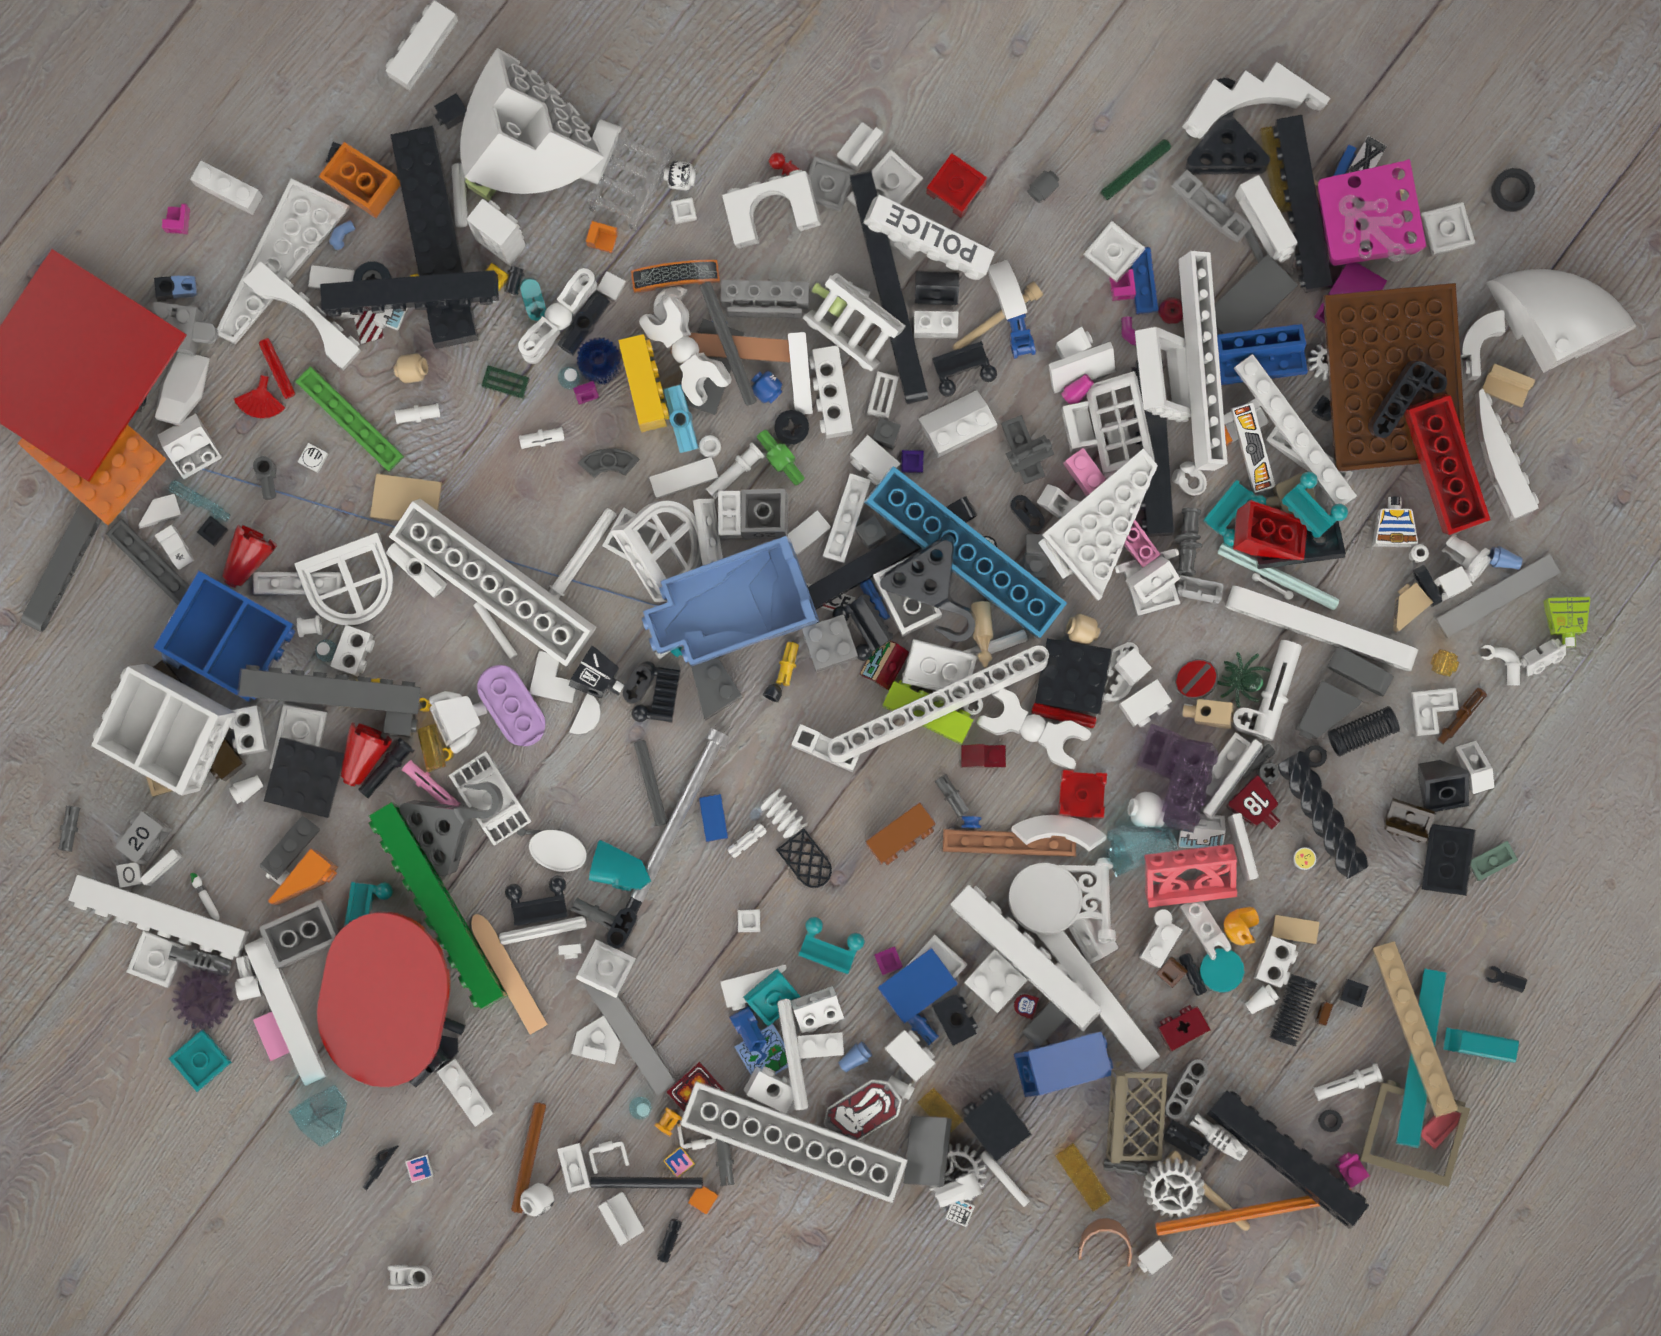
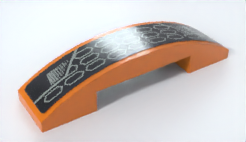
[631,260,720,293]

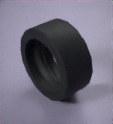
[1491,168,1535,212]

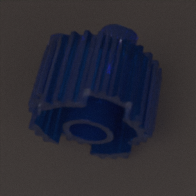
[577,337,622,385]

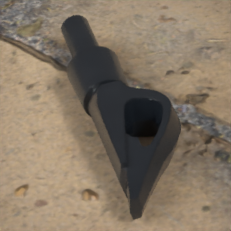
[363,1145,399,1190]

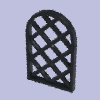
[776,828,832,888]

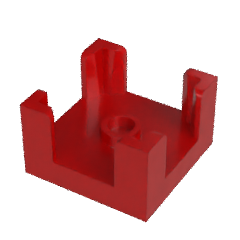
[926,153,987,218]
[1058,770,1107,819]

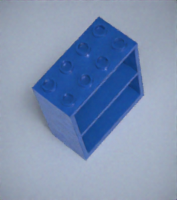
[153,571,296,702]

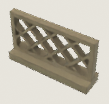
[1106,1070,1167,1163]

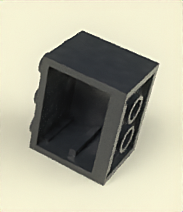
[960,1088,1032,1162]

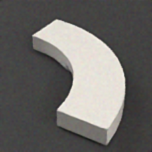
[1012,815,1106,851]

